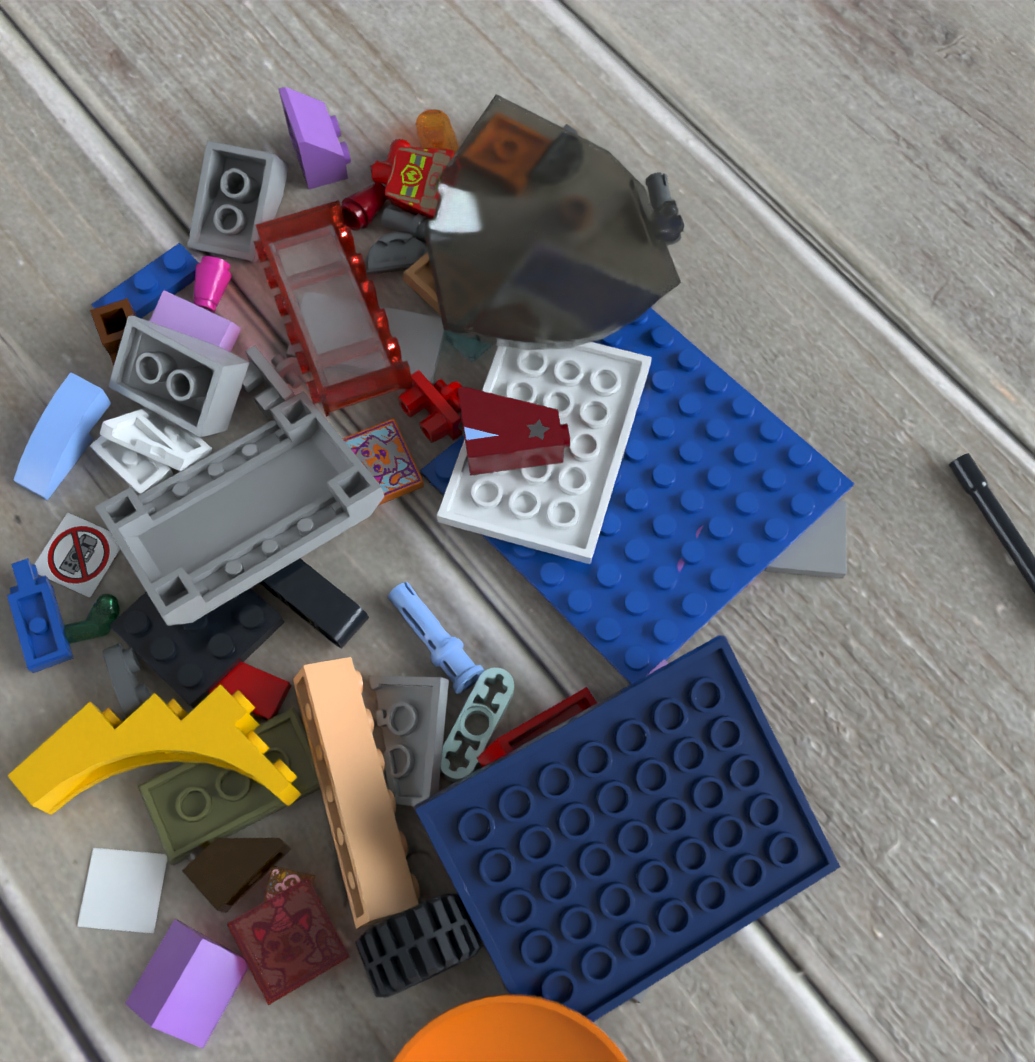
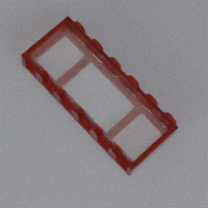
[253,200,413,417]

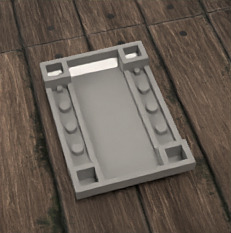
[95,391,384,625]

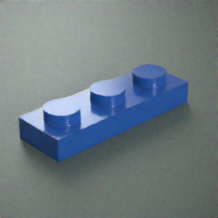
[91,243,199,318]

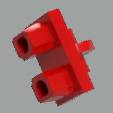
[398,370,463,443]

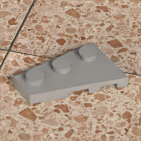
[369,675,449,806]

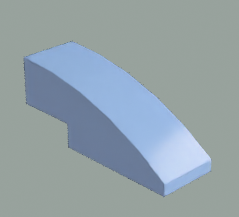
[13,372,111,500]

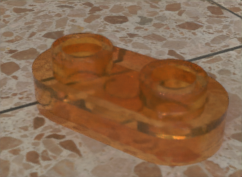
[416,109,460,160]

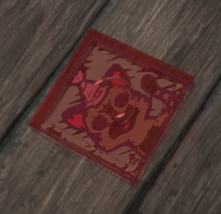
[227,876,350,1005]

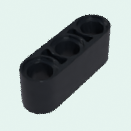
[260,558,369,649]

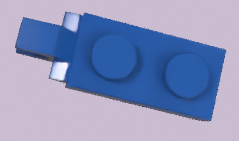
[7,558,74,673]

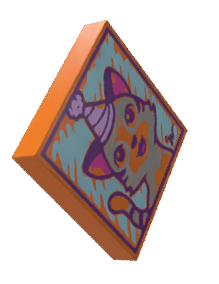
[342,418,424,505]

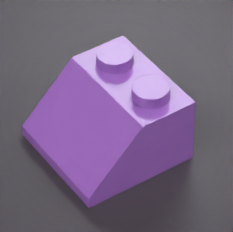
[279,87,351,190]

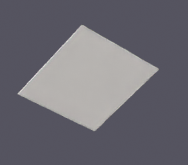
[77,848,168,933]

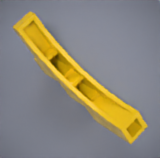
[7,684,301,815]

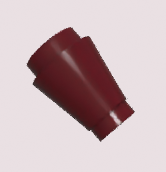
[338,182,388,231]

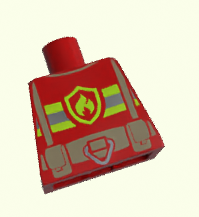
[371,146,461,226]

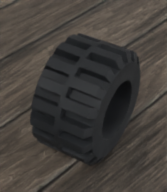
[355,893,483,998]

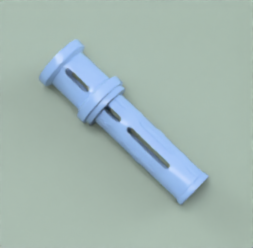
[388,582,485,694]

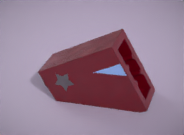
[458,387,570,476]

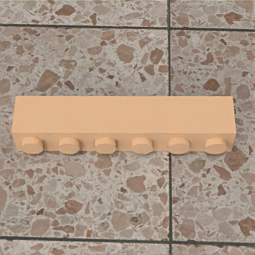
[293,657,420,929]

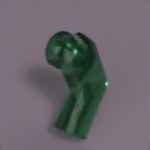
[64,594,120,644]

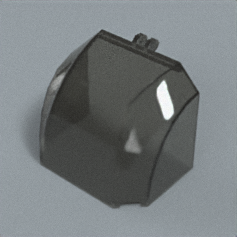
[423,94,685,350]

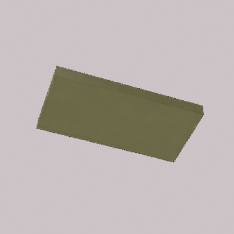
[137,707,320,865]

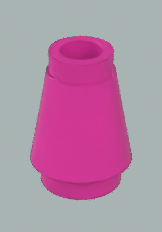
[194,256,232,313]

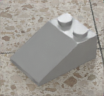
[187,140,289,262]
[108,316,249,437]

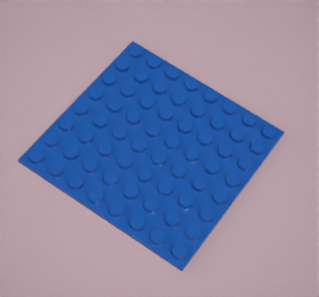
[420,295,855,685]

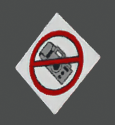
[35,513,120,598]

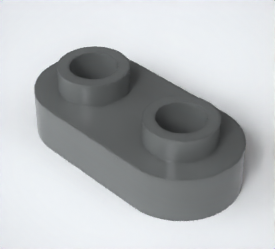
[103,643,151,718]

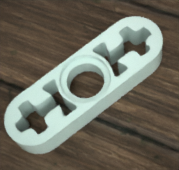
[440,667,514,782]

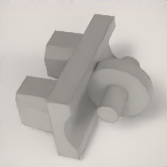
[242,345,302,418]

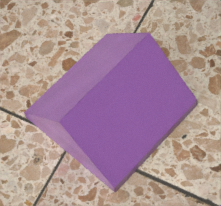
[125,919,252,1048]

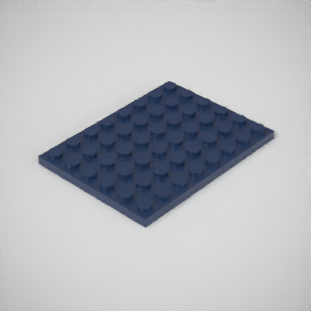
[413,635,840,1022]

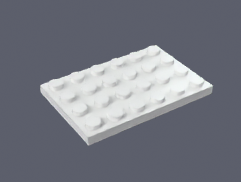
[437,321,652,564]

